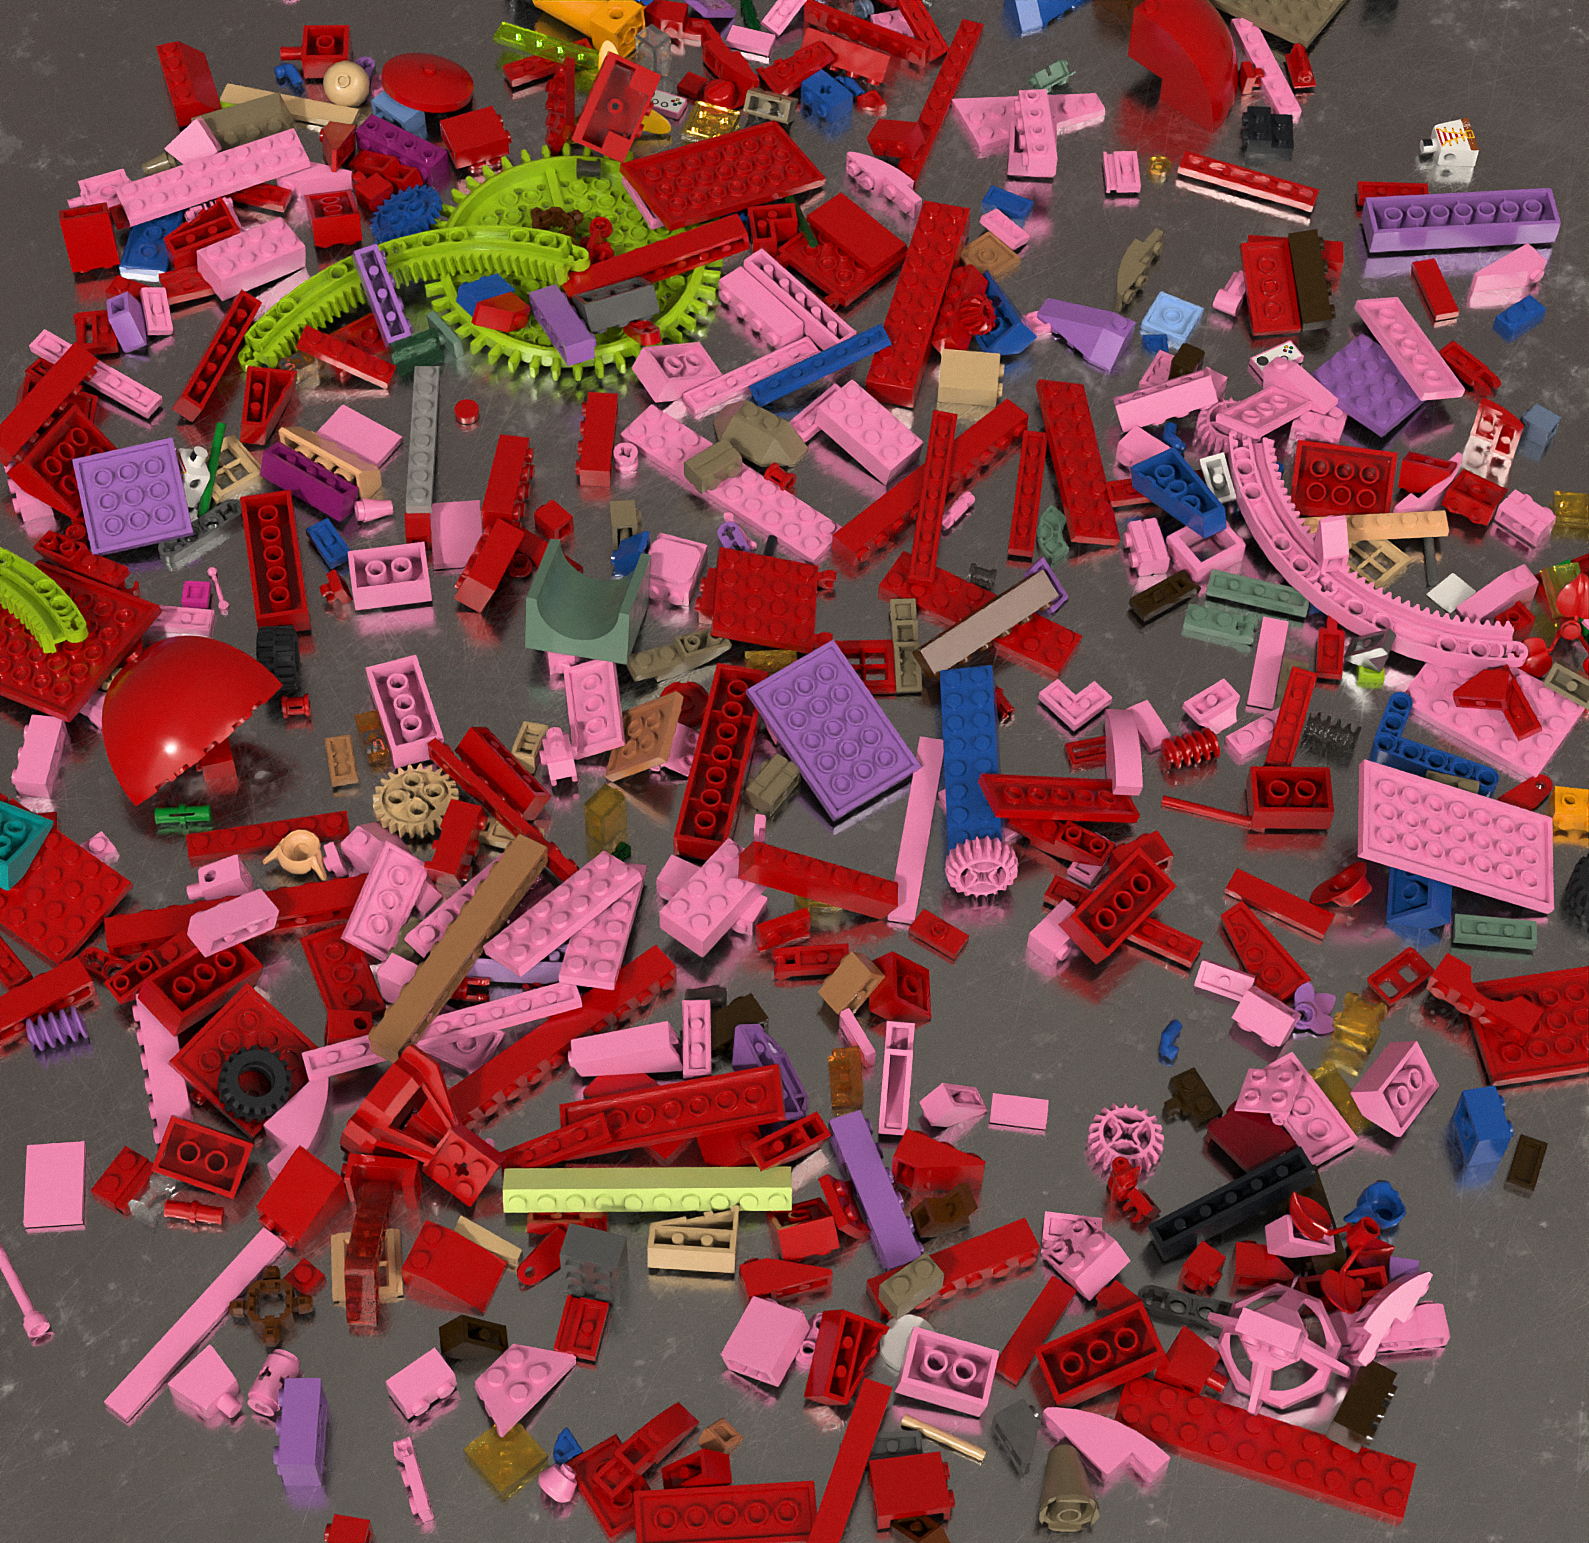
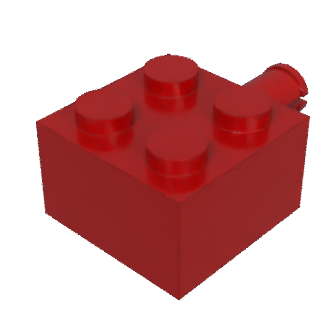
[280,25,352,78]

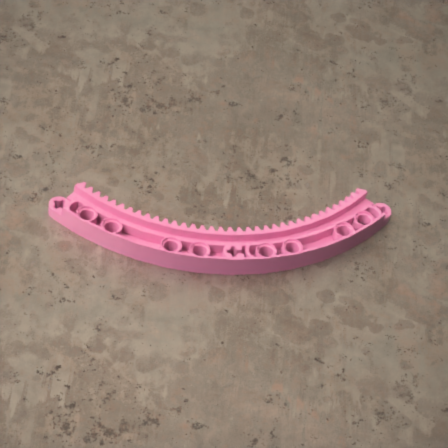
[1227,430,1528,673]

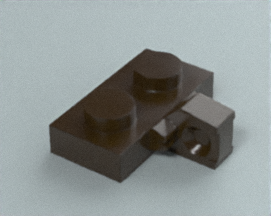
[1163,1067,1223,1128]

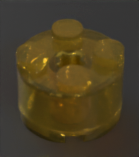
[1331,991,1387,1056]

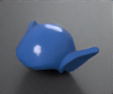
[1343,1180,1406,1229]

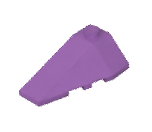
[1037,298,1136,373]

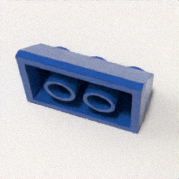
[1386,867,1452,929]

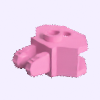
[539,727,579,786]

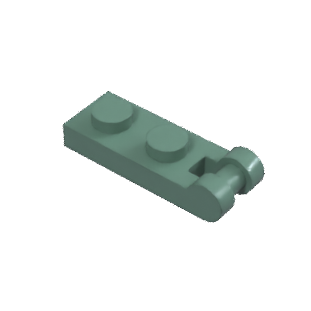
[1183,603,1259,644]

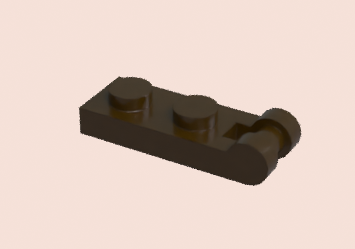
[1129,569,1201,622]

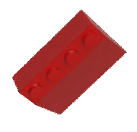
[6,404,117,519]
[1289,440,1398,517]

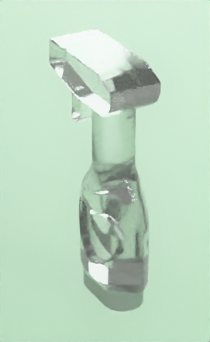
[128,1172,180,1228]

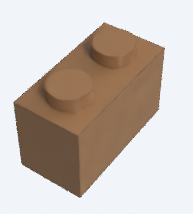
[818,951,886,1015]

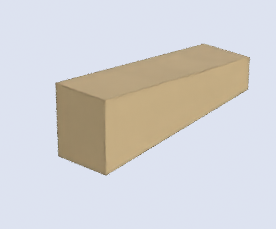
[454,1216,523,1267]

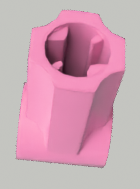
[1213,270,1246,317]

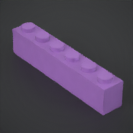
[828,1110,924,1272]

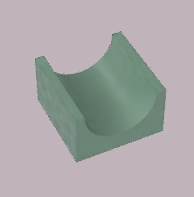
[525,538,651,665]

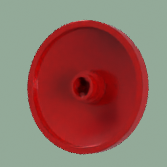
[381,53,474,113]

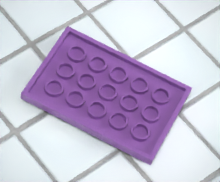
[746,640,922,821]

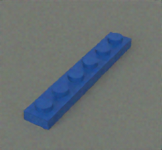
[749,323,892,407]

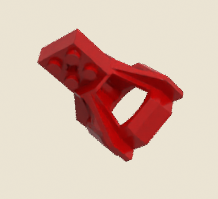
[339,1044,507,1207]

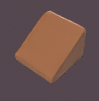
[698,1418,744,1454]

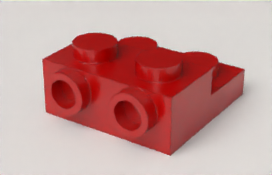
[1441,469,1509,526]

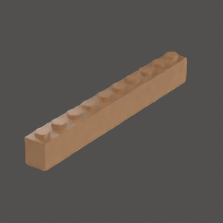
[368,834,548,1063]

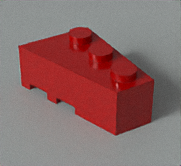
[240,366,297,445]
[804,1309,890,1406]

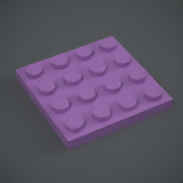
[1310,333,1426,437]
[72,437,194,556]

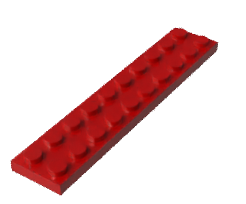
[1114,1376,1417,1523]

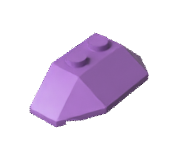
[732,1024,809,1120]

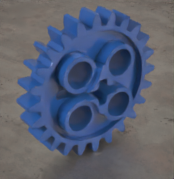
[369,184,443,243]

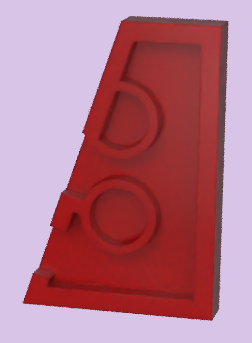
[755,40,835,96]

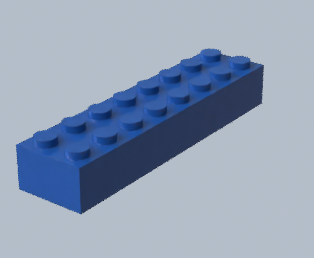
[940,665,1005,854]

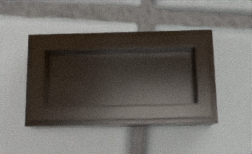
[1504,1134,1548,1195]

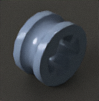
[854,0,874,20]

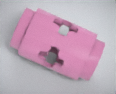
[247,1349,300,1416]

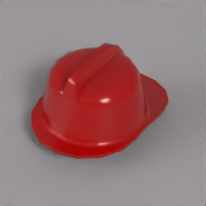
[698,79,746,116]
[1310,862,1372,906]

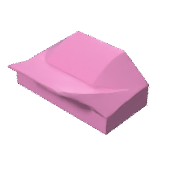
[1182,679,1240,735]

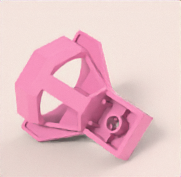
[1207,1283,1351,1416]

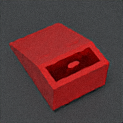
[891,1129,986,1192]

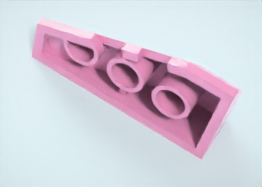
[340,821,443,917]

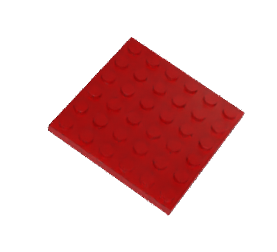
[0,560,162,723]

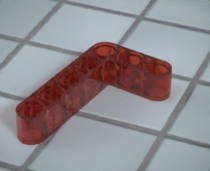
[344,1180,394,1327]

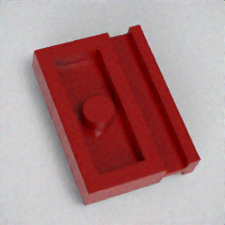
[158,265,215,305]
[756,907,811,953]
[91,1146,157,1214]
[553,1295,609,1361]

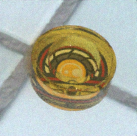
[1147,155,1171,178]

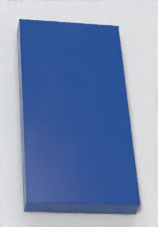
[119,208,188,276]

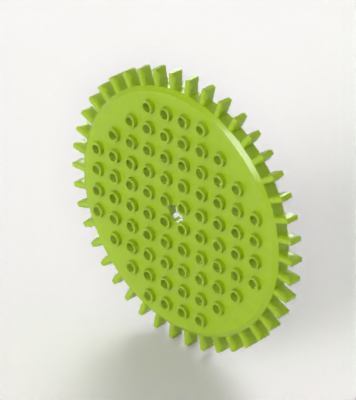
[423,143,723,381]

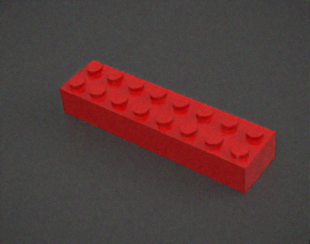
[673,663,769,860]

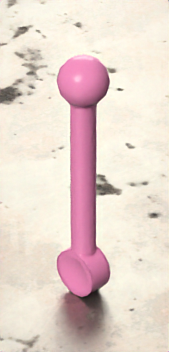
[724,512,757,550]
[207,567,229,612]

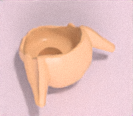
[261,829,327,882]

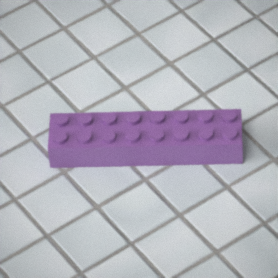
[1361,188,1561,252]

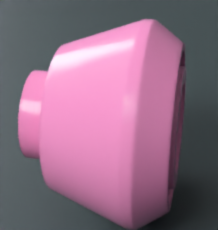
[538,1463,577,1503]

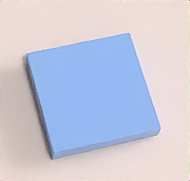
[1140,291,1204,345]

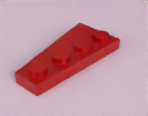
[1220,901,1311,1003]

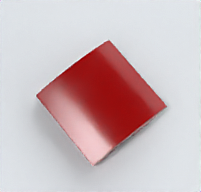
[1470,397,1524,460]

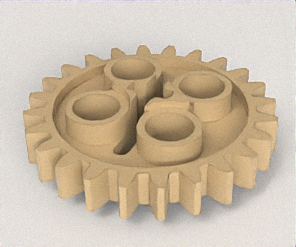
[372,764,460,839]

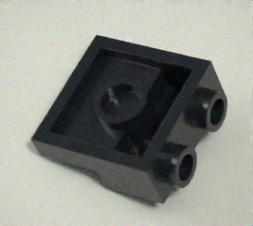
[1242,106,1294,155]

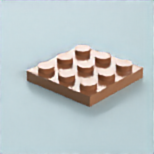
[605,691,684,782]

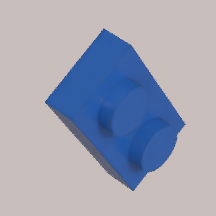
[1494,294,1547,337]
[305,518,351,569]

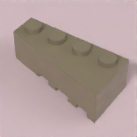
[191,92,297,152]

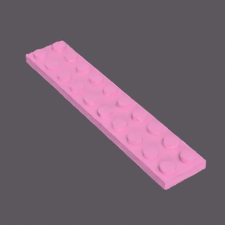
[620,404,842,565]

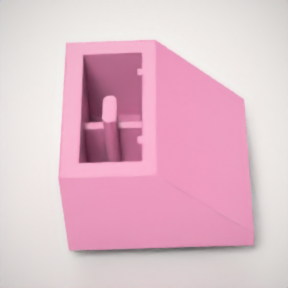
[1042,1215,1130,1301]

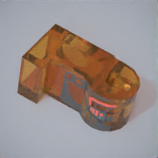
[275,350,325,384]
[354,710,390,764]

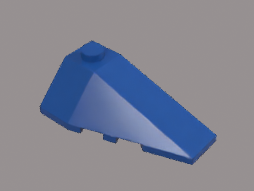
[1004,0,1087,34]
[976,270,1037,355]

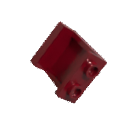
[1205,1100,1296,1174]

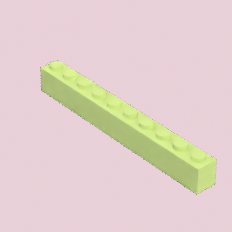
[503,1167,792,1213]

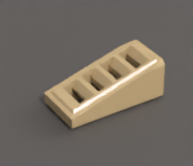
[510,721,549,774]

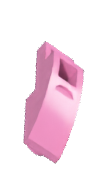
[846,151,922,219]
[1343,1271,1433,1366]

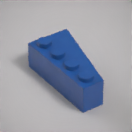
[1130,447,1226,539]

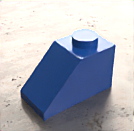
[611,531,650,577]

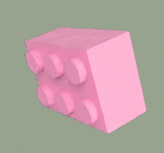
[348,542,432,610]
[894,1326,999,1417]

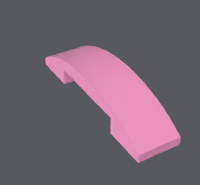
[1393,452,1462,513]

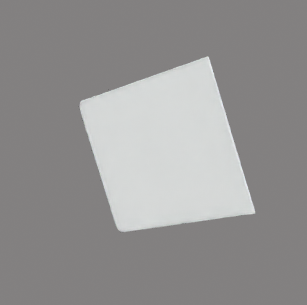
[1426,573,1476,614]

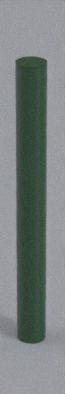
[784,195,818,248]

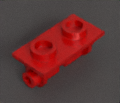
[1284,43,1316,88]
[1107,1156,1141,1204]

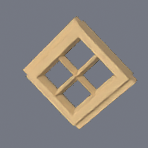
[205,435,263,504]
[1346,539,1412,590]
[331,1228,403,1302]

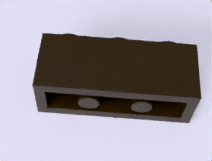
[680,993,769,1062]
[1326,1360,1398,1454]

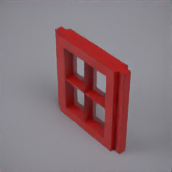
[835,639,896,694]

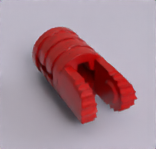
[449,976,490,1002]

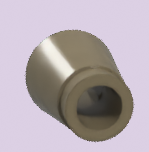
[142,151,178,177]

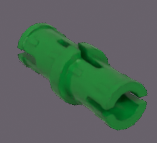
[155,804,211,825]

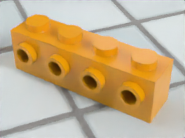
[1549,786,1589,832]

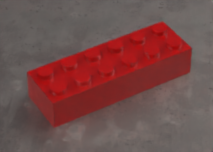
[240,490,311,632]

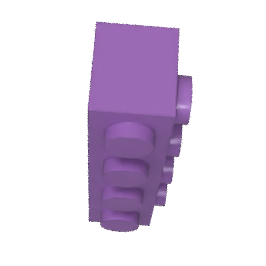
[352,244,413,349]
[529,284,597,366]

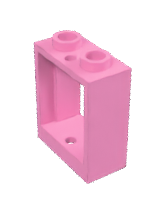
[1165,520,1246,584]

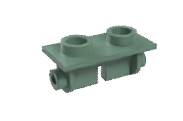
[1028,59,1076,93]

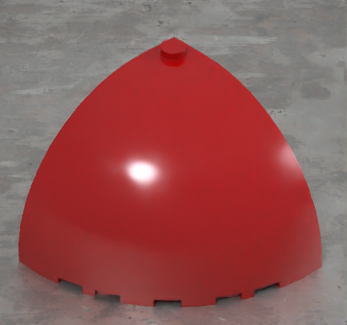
[1127,0,1239,134]
[102,635,283,806]

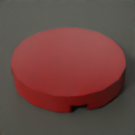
[660,681,709,728]

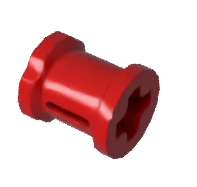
[764,462,797,492]
[282,693,311,719]

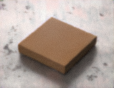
[959,231,1021,280]

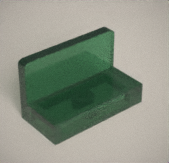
[388,327,444,377]

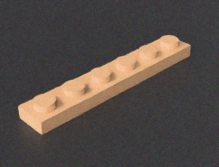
[1299,510,1449,541]

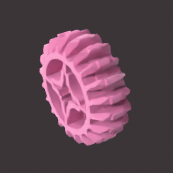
[1196,396,1261,458]
[945,836,1019,898]
[1087,1101,1164,1174]

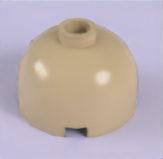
[323,61,370,108]

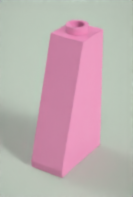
[568,1021,683,1077]

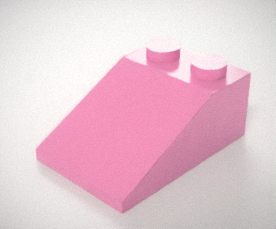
[632,342,723,403]

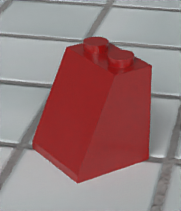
[256,1145,349,1252]

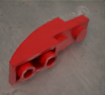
[701,24,760,95]
[33,530,130,589]
[1007,818,1115,866]
[104,925,196,1005]
[592,1402,699,1502]

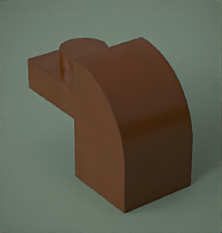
[910,1183,978,1237]

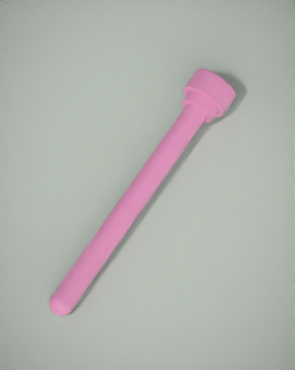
[0,1243,50,1338]

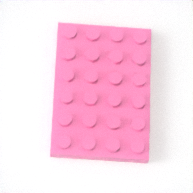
[1404,649,1585,779]

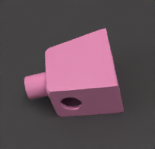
[164,116,222,164]
[186,854,254,901]
[168,1344,242,1419]

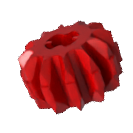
[958,294,997,336]

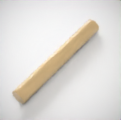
[901,1414,987,1462]

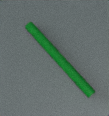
[197,422,226,518]

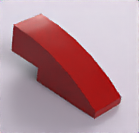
[349,149,424,194]

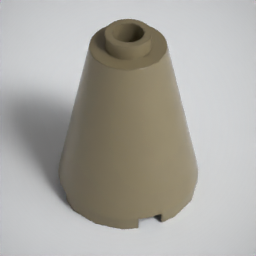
[1038,1443,1099,1532]

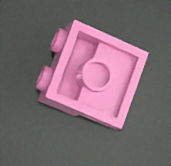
[1289,406,1348,445]

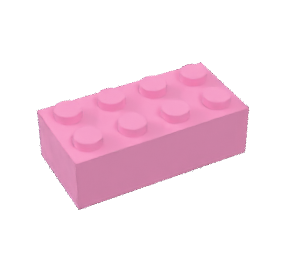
[197,217,306,301]
[814,379,924,486]
[365,655,444,769]
[659,838,767,958]

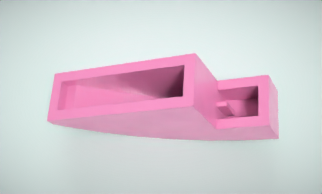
[1105,709,1143,796]
[878,1021,915,1135]
[264,1076,332,1180]
[1041,1407,1171,1485]

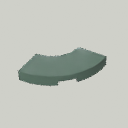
[1036,504,1069,566]

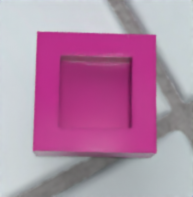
[181,581,212,608]

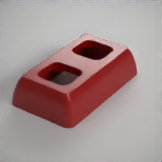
[1367,947,1435,1006]

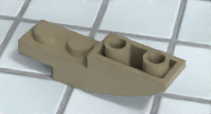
[1115,228,1164,311]
[626,628,732,682]

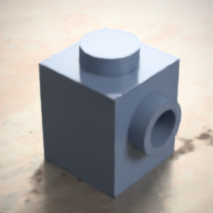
[1520,403,1562,448]

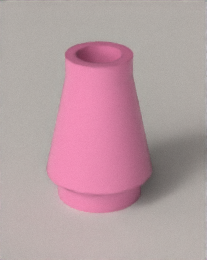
[354,498,393,523]

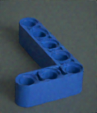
[1370,692,1499,798]

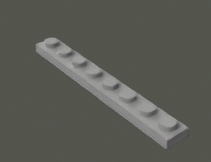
[406,366,440,513]

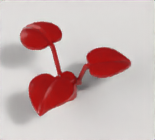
[1511,572,1589,678]
[1289,1191,1395,1315]

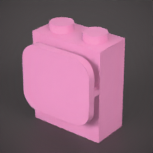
[648,532,708,607]

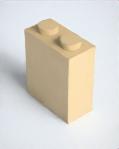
[937,349,1004,407]

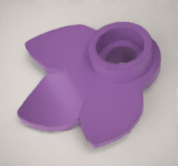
[1291,982,1339,1034]

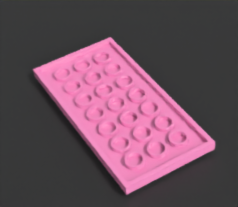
[1358,759,1554,914]

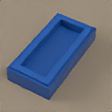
[981,185,1034,223]

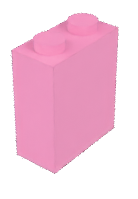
[720,1296,810,1387]

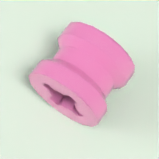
[613,442,638,474]

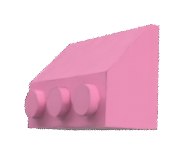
[1350,1041,1439,1137]

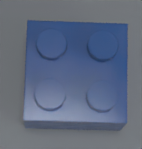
[1452,1086,1514,1166]

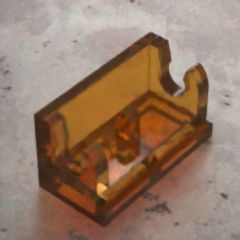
[828,1046,864,1110]

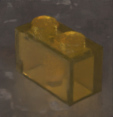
[584,783,627,847]

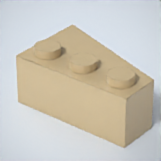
[647,1205,739,1273]

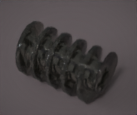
[1302,712,1361,756]

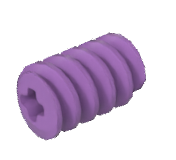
[26,1006,89,1053]

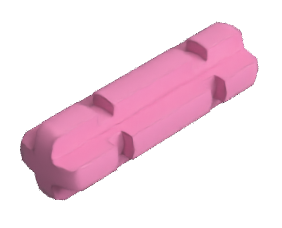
[941,491,975,530]

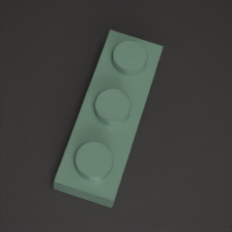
[1453,914,1537,950]

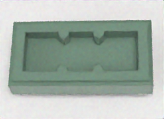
[426,310,464,359]

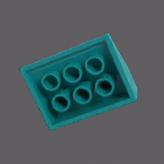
[0,801,53,891]

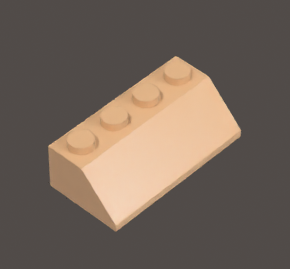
[279,426,382,501]

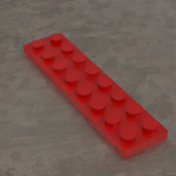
[1035,379,1120,546]
[878,551,1082,678]
[559,1064,786,1161]

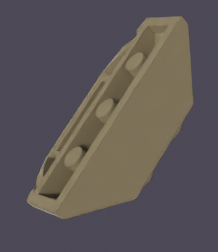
[713,400,809,467]

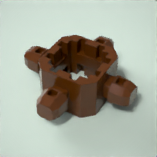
[530,207,584,255]
[229,1266,313,1347]

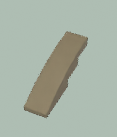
[889,598,922,693]

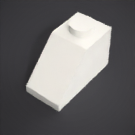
[1199,452,1237,504]

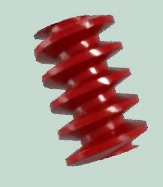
[1161,727,1220,770]

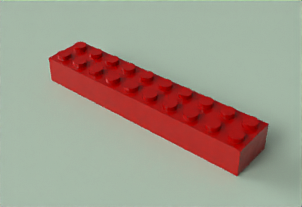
[866,200,970,408]

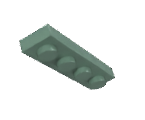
[1206,569,1309,618]

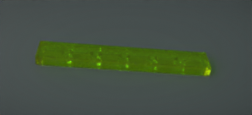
[493,21,599,74]

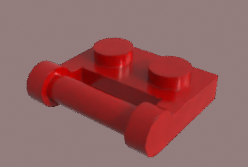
[73,310,119,355]
[818,1174,871,1239]

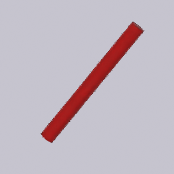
[1161,795,1265,831]

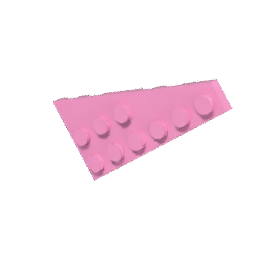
[951,93,1105,153]

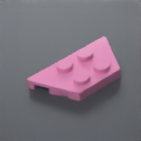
[475,1344,576,1437]

